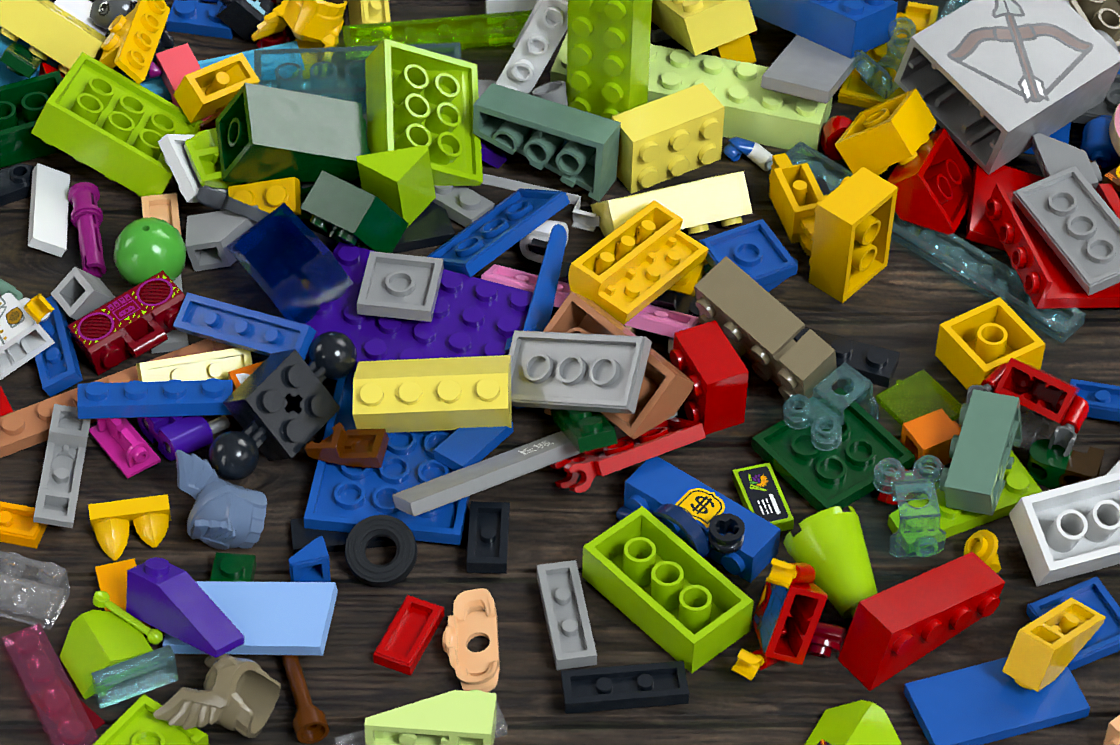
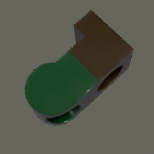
[1026,439,1105,489]

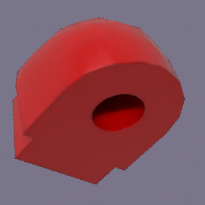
[820,115,853,161]

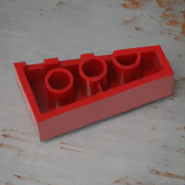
[837,552,1005,691]

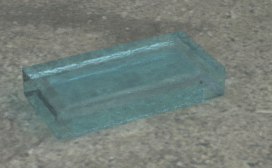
[91,645,178,708]

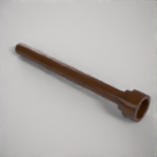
[281,655,329,744]

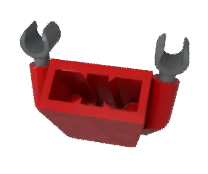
[965,357,1089,457]

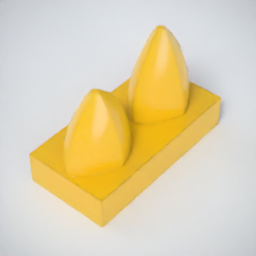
[88,494,171,561]

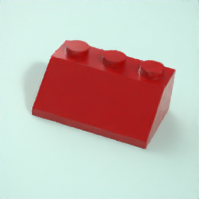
[887,127,973,235]

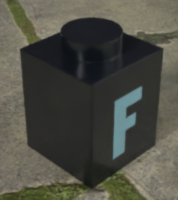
[216,0,276,41]

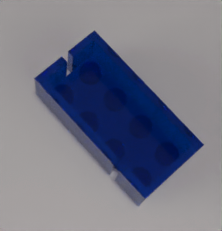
[227,203,353,324]

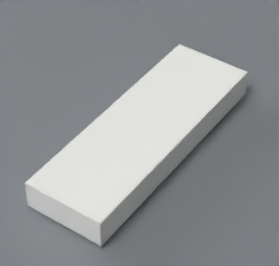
[28,163,70,257]

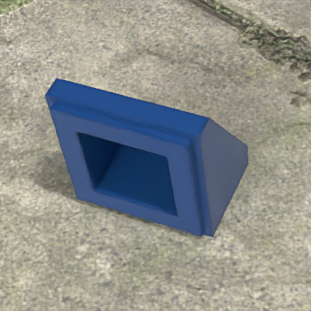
[288,536,331,582]

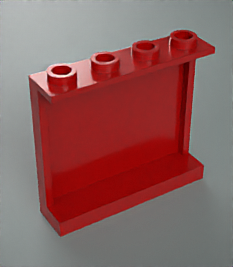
[985,184,1120,309]

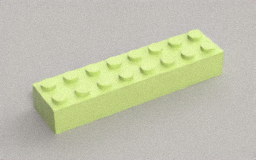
[550,31,833,155]

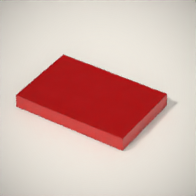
[965,162,1044,251]

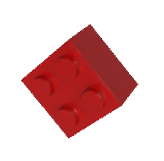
[670,320,749,435]

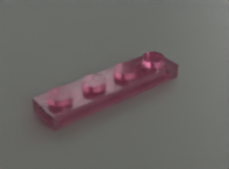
[2,623,99,745]

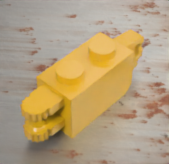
[769,153,823,257]

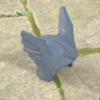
[175,450,267,550]

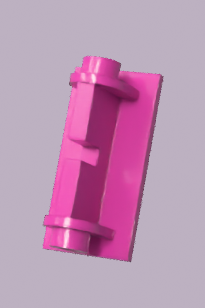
[89,418,161,479]

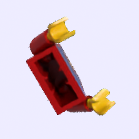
[731,558,828,680]

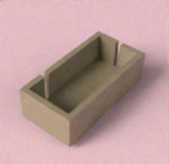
[694,256,838,408]

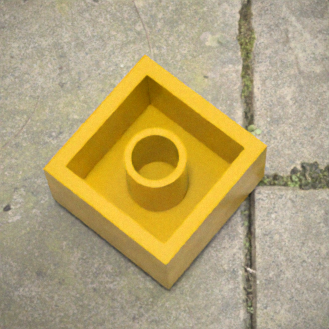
[835,88,937,175]
[935,297,1046,390]

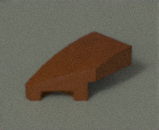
[305,422,389,468]

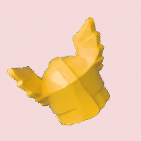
[251,0,348,82]

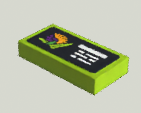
[732,462,794,531]

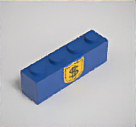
[624,456,781,583]

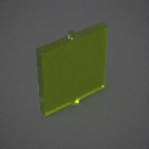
[875,369,962,425]

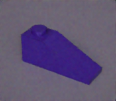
[126,557,245,658]

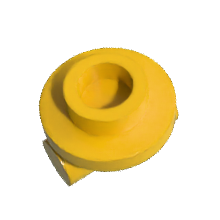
[964,530,1001,573]

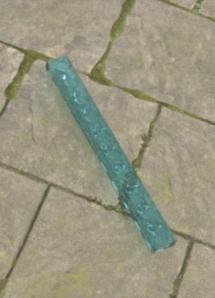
[786,141,1086,343]

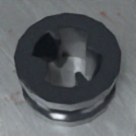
[708,513,745,554]

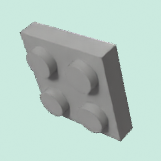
[357,251,444,322]

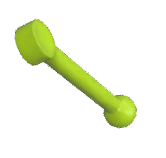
[92,591,163,645]

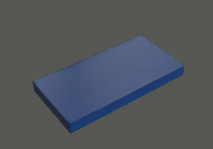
[427,188,570,277]
[904,657,1090,745]

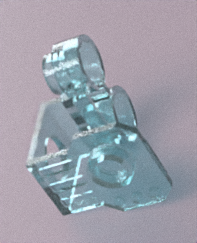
[855,17,916,100]
[783,362,879,451]
[873,455,946,558]

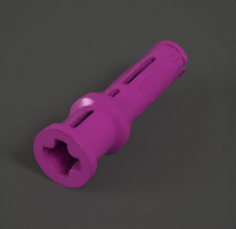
[68,182,106,278]

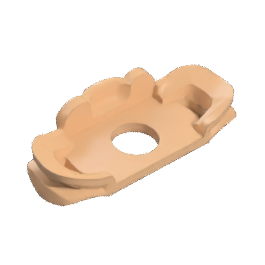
[442,588,500,692]

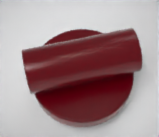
[807,622,846,658]

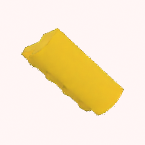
[568,200,709,325]

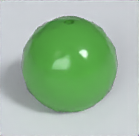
[113,217,187,286]

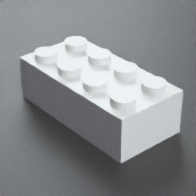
[1009,472,1120,586]

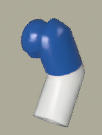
[723,137,773,171]

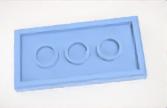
[162,581,338,656]

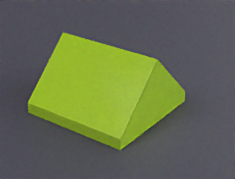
[356,145,436,229]

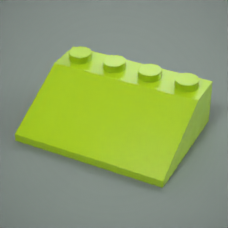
[365,38,483,186]
[31,52,204,197]

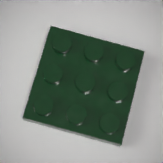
[751,387,915,512]

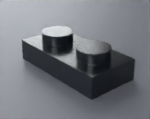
[467,501,510,574]

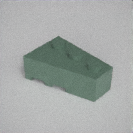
[939,389,1023,516]

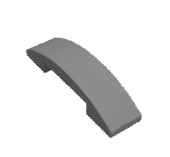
[33,404,91,528]

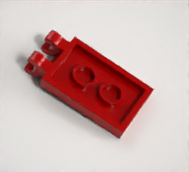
[550,417,706,493]

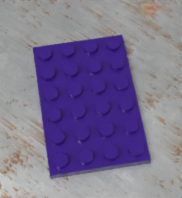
[294,242,534,371]

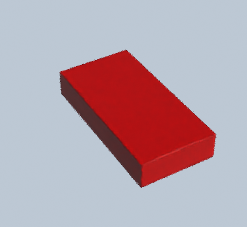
[373,595,444,676]

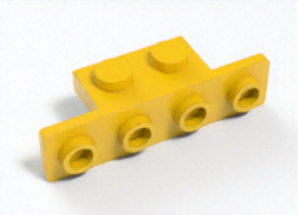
[99,0,170,84]

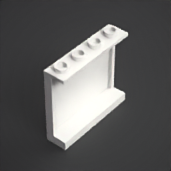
[496,0,568,94]

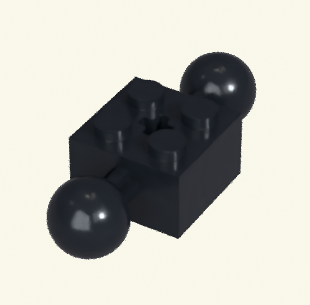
[209,331,357,481]

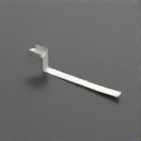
[482,174,600,232]

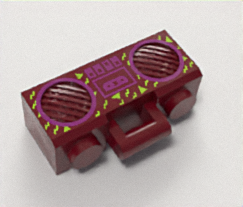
[68,270,185,376]

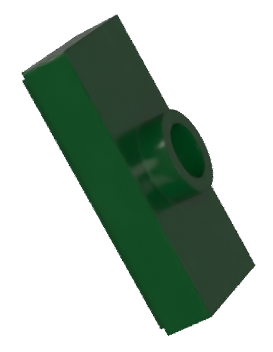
[0,42,43,79]

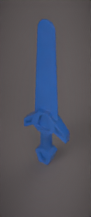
[504,224,567,409]

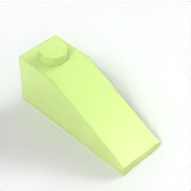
[364,690,497,745]

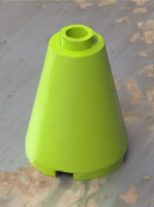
[783,506,878,619]

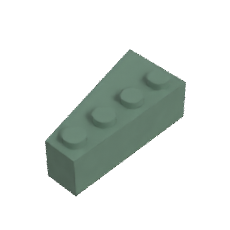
[473,83,621,202]

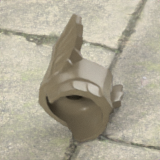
[153,654,281,738]

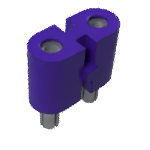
[137,415,230,461]

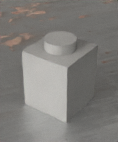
[50,267,116,320]

